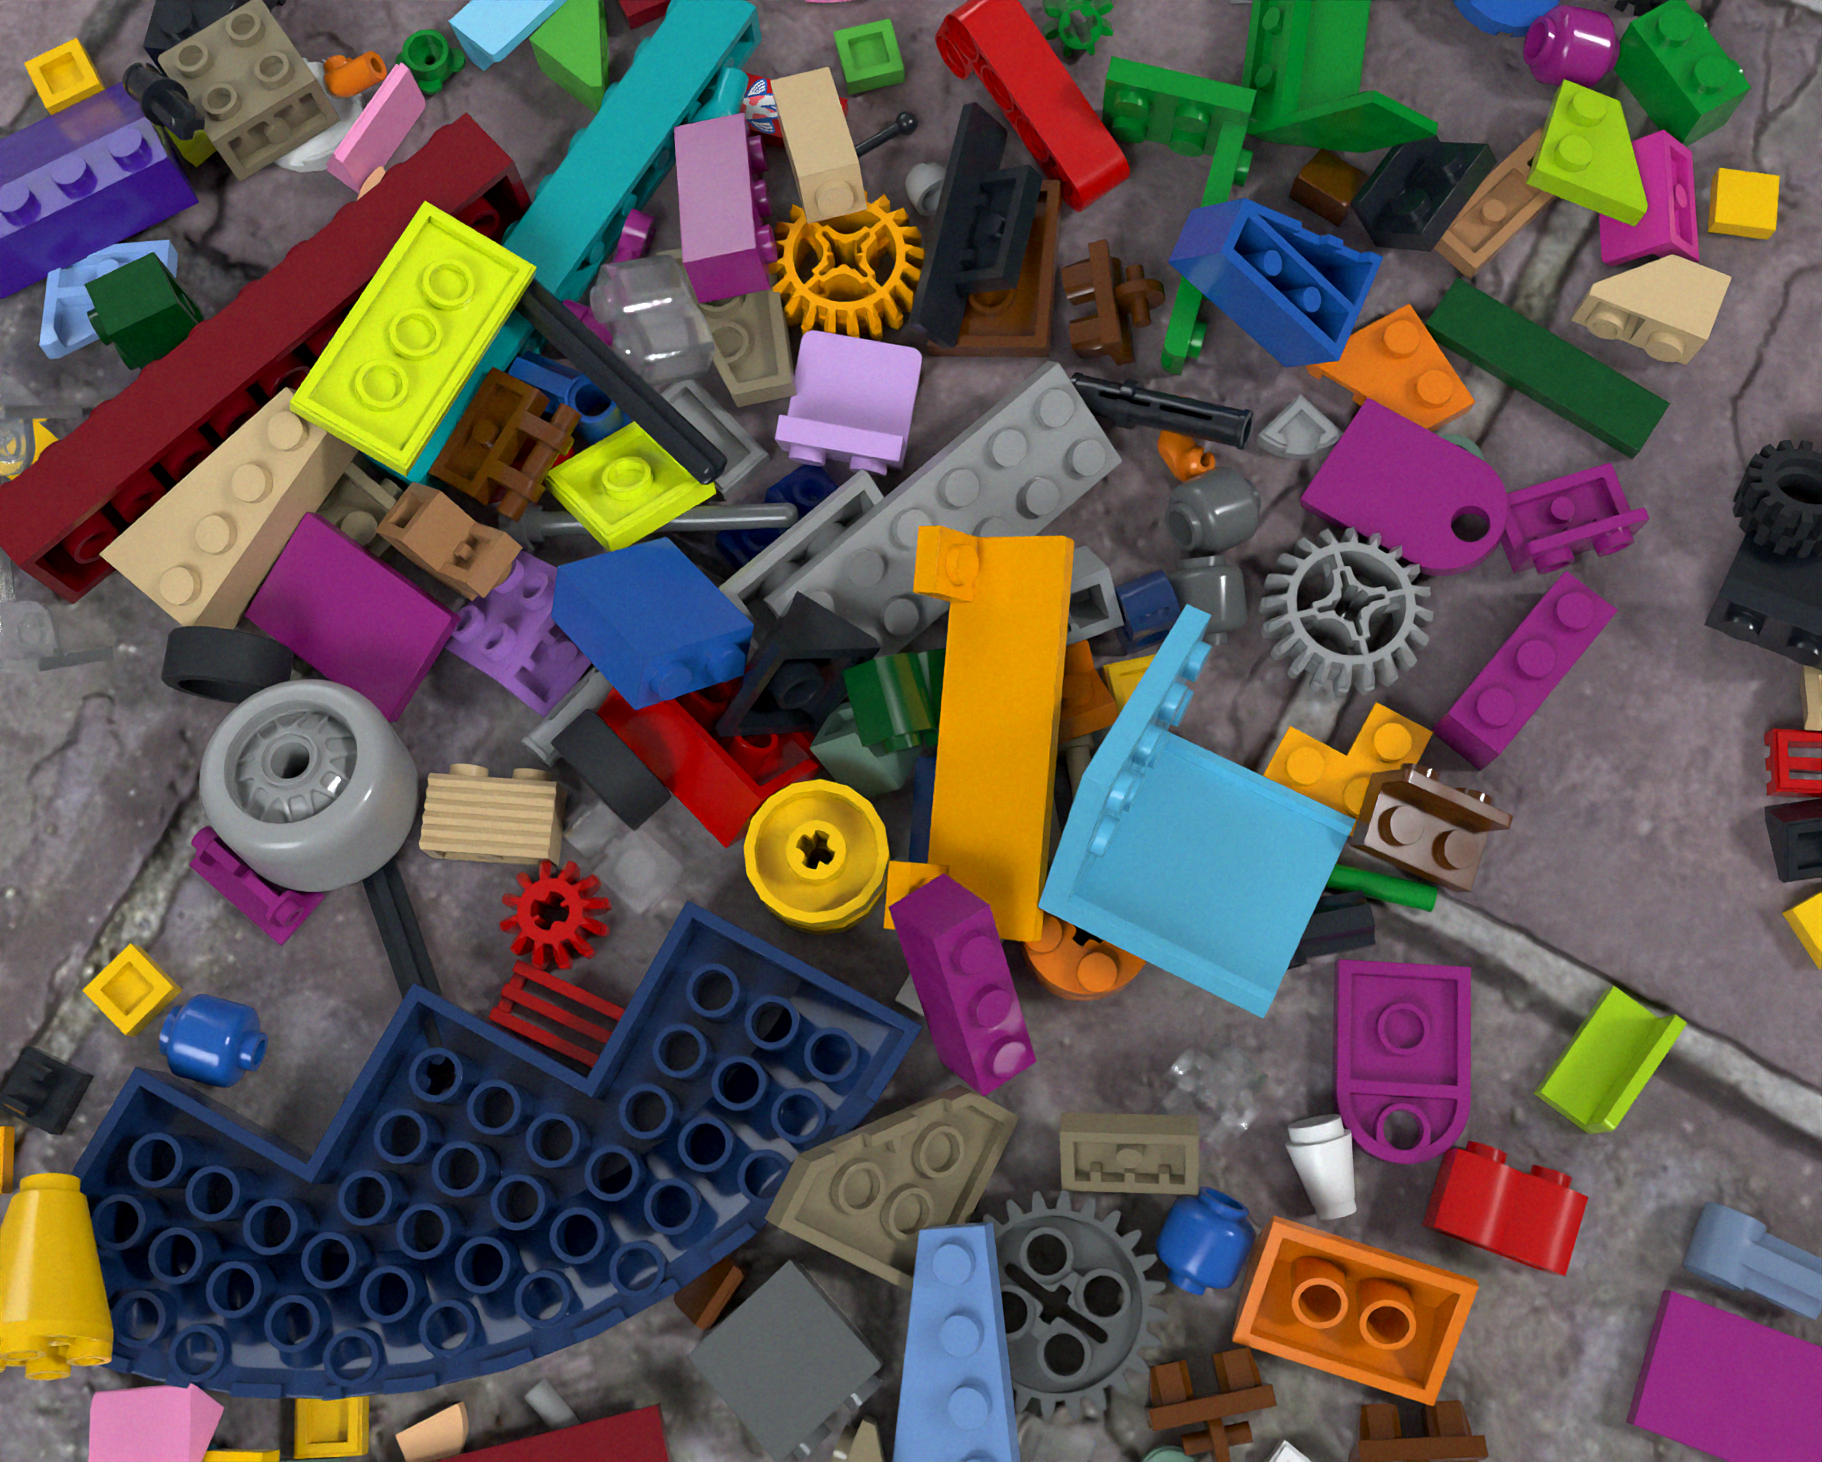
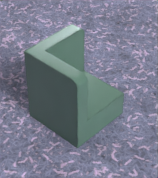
[809,701,922,799]

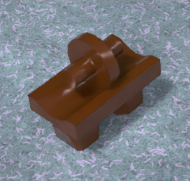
[1061,239,1166,366]
[1144,1347,1277,1462]
[1348,1400,1489,1462]

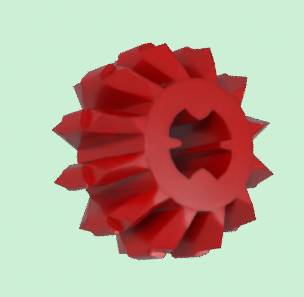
[499,861,612,971]

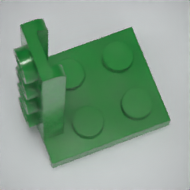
[1102,56,1257,376]

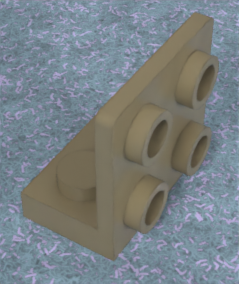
[158,0,341,182]

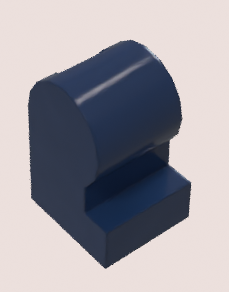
[1114,569,1181,656]

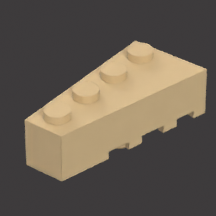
[99,387,359,630]

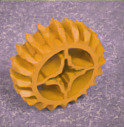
[768,190,926,342]

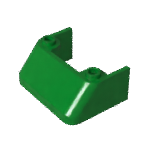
[1241,0,1438,153]

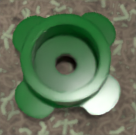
[395,29,466,95]

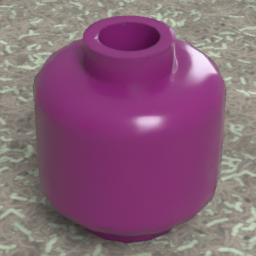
[1523,5,1620,89]

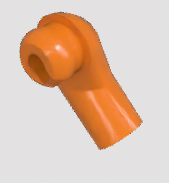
[323,51,387,99]

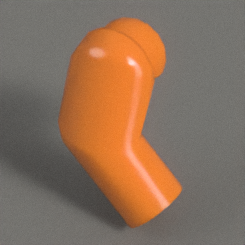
[1157,395,1216,482]

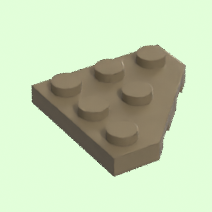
[765,1085,1020,1292]

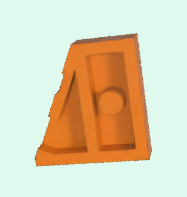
[1306,303,1475,432]

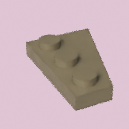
[655,238,797,407]

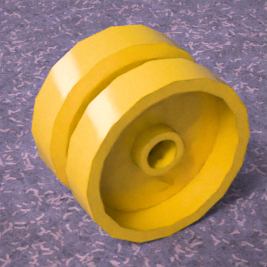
[743,779,891,936]

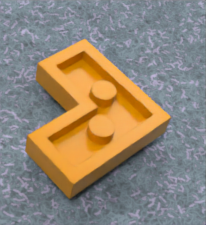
[1262,702,1433,836]

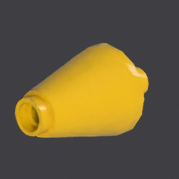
[0,1173,113,1380]

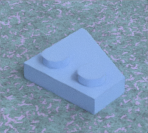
[39,239,178,359]

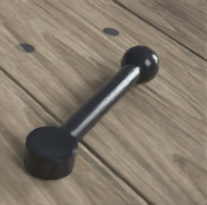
[854,111,918,158]

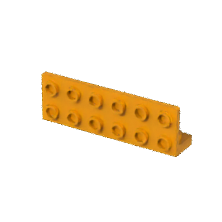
[883,525,1074,942]

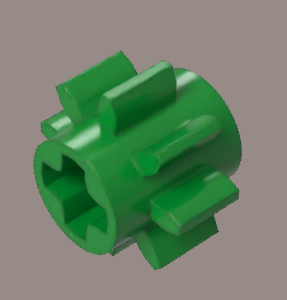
[1042,0,1114,57]

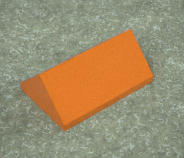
[1232,1215,1479,1407]

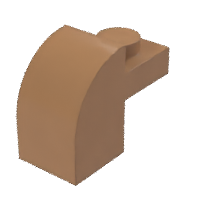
[374,482,523,601]

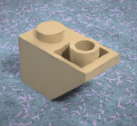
[1571,254,1732,365]

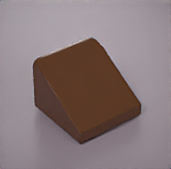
[1289,149,1370,227]
[674,1255,750,1331]

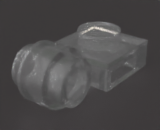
[561,797,686,918]

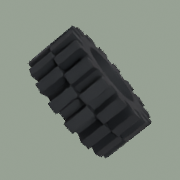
[1732,440,1822,558]

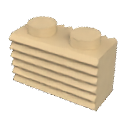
[419,764,567,867]

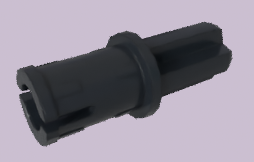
[122,62,205,141]

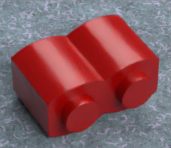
[1422,1141,1588,1276]

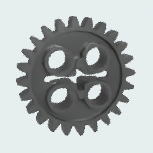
[983,1190,1168,1420]

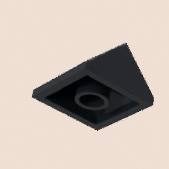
[715,591,881,737]

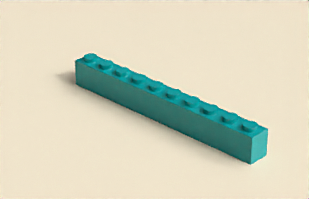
[359,0,762,492]

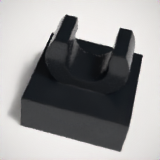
[0,1046,94,1135]

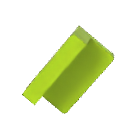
[1533,986,1687,1134]

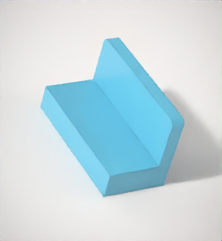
[448,0,567,71]

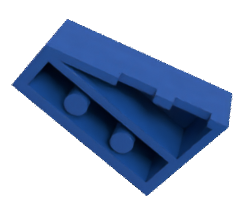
[1168,198,1383,367]

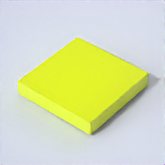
[544,421,716,552]

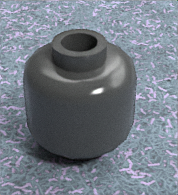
[1165,467,1261,557]
[1166,555,1248,646]

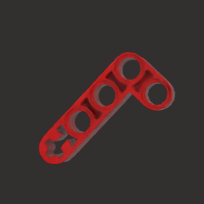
[935,0,1130,212]

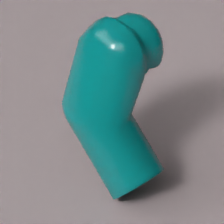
[688,67,749,124]

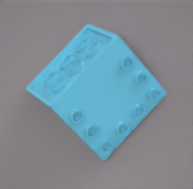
[1038,604,1356,1019]

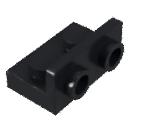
[1351,135,1497,252]

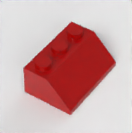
[597,677,825,849]

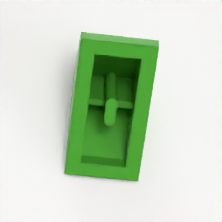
[529,0,611,115]

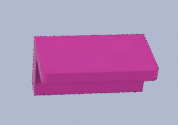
[1599,130,1699,267]

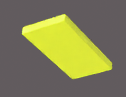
[289,201,537,477]

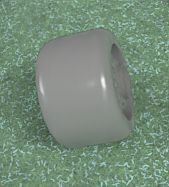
[199,679,420,892]

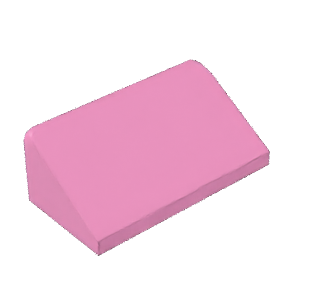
[326,63,426,194]
[88,1384,224,1462]

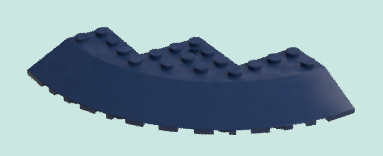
[70,900,923,1401]

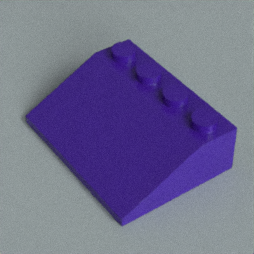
[0,81,199,300]

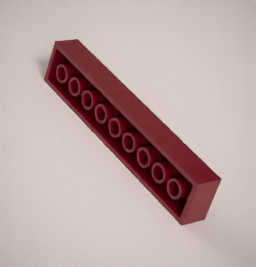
[0,112,532,605]

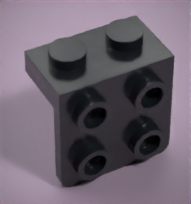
[1704,530,1822,670]

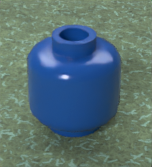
[159,994,268,1088]
[1155,1186,1256,1295]

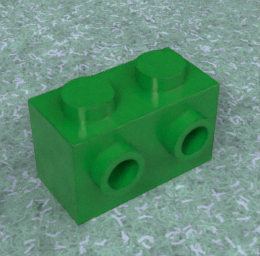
[1613,0,1751,147]

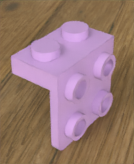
[775,330,922,477]

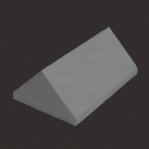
[718,469,884,650]

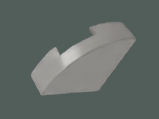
[1255,394,1343,459]

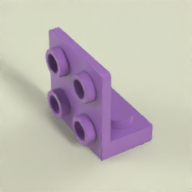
[444,550,592,718]

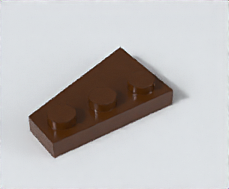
[926,180,1063,357]

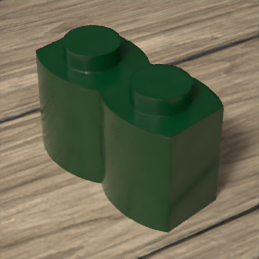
[842,648,946,755]

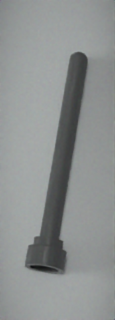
[499,503,799,549]

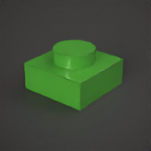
[833,18,905,95]

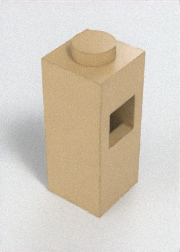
[770,67,867,224]

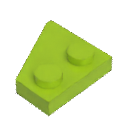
[1526,79,1648,227]

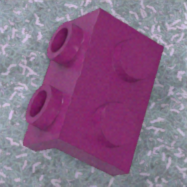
[1501,462,1650,575]

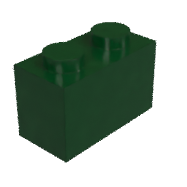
[84,252,206,371]

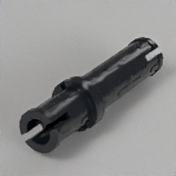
[1070,372,1254,450]

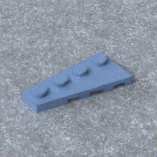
[892,1222,1021,1462]

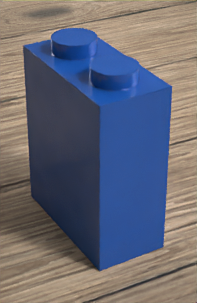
[551,537,754,710]

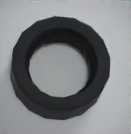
[161,626,294,704]
[551,709,671,831]

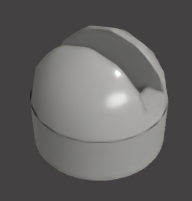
[905,162,947,216]

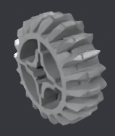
[1258,526,1434,697]

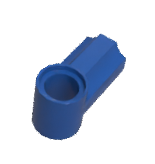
[507,350,632,445]

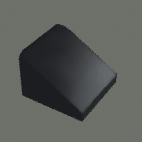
[1765,799,1822,883]

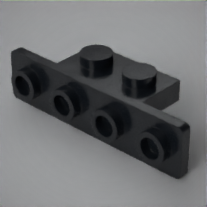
[909,102,1043,349]

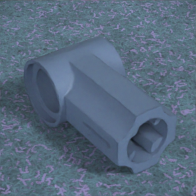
[1681,1202,1822,1320]

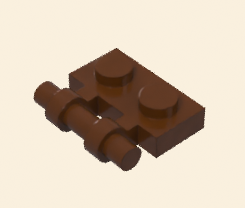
[428,367,582,523]

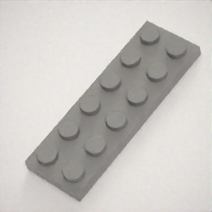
[763,361,1122,697]

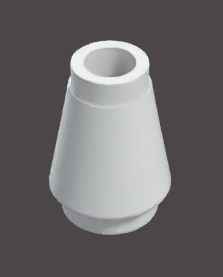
[1285,1114,1357,1220]

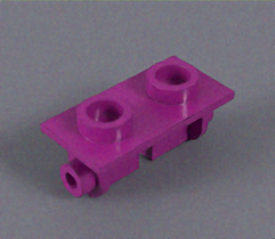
[189,826,326,946]

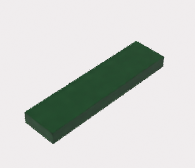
[1425,277,1671,459]

